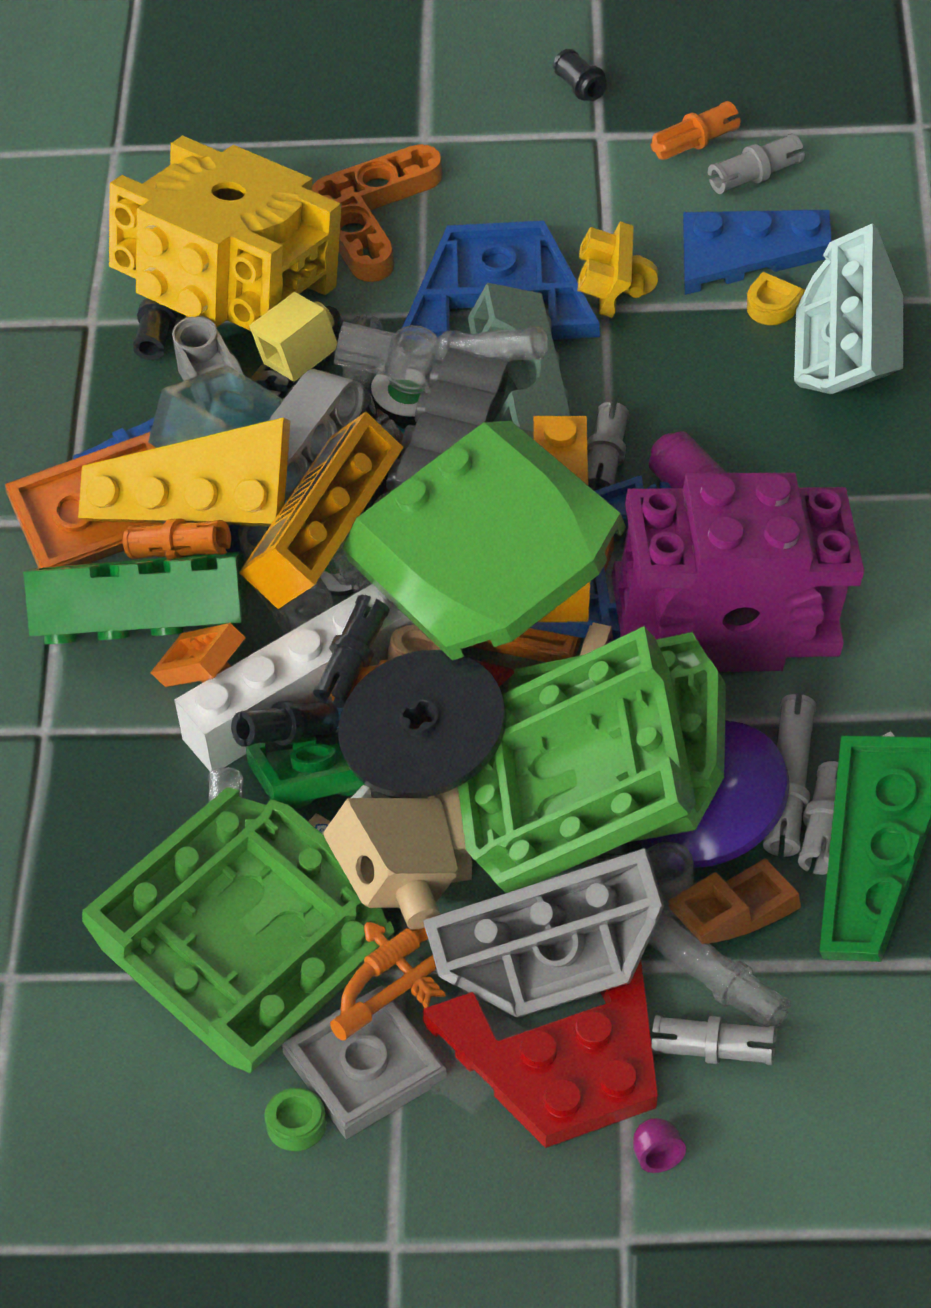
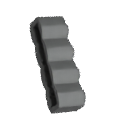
[386,347,510,490]

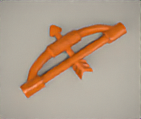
[330,922,446,1041]

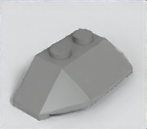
[423,848,664,1018]

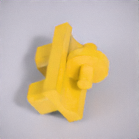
[577,221,658,318]

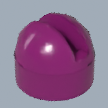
[633,1118,686,1173]

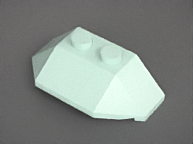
[794,223,903,394]

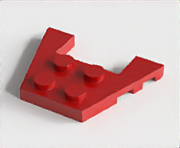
[423,960,658,1148]

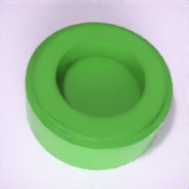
[264,1088,327,1151]

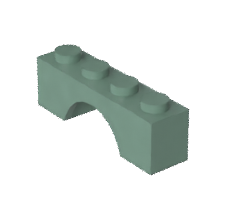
[468,283,571,439]

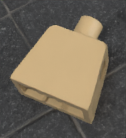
[323,798,458,929]

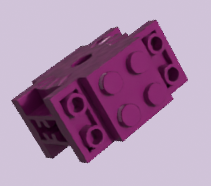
[611,473,864,672]

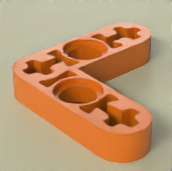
[312,144,442,282]

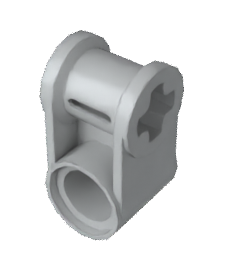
[172,316,247,413]

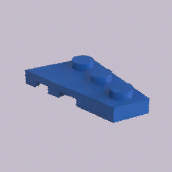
[683,210,831,295]

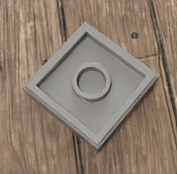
[282,985,447,1140]

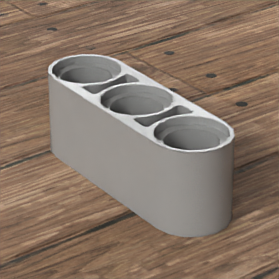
[268,369,365,500]

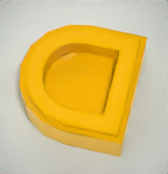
[747,272,805,325]

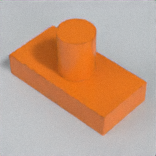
[150,623,246,687]

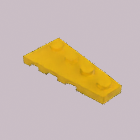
[78,417,291,526]

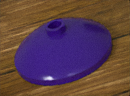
[635,720,790,868]

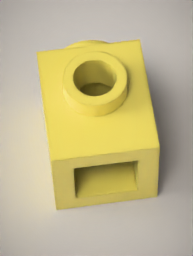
[249,292,339,382]

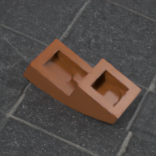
[668,858,801,944]

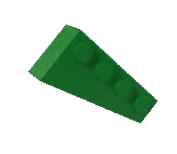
[23,551,248,644]

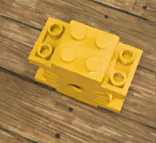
[109,135,342,331]

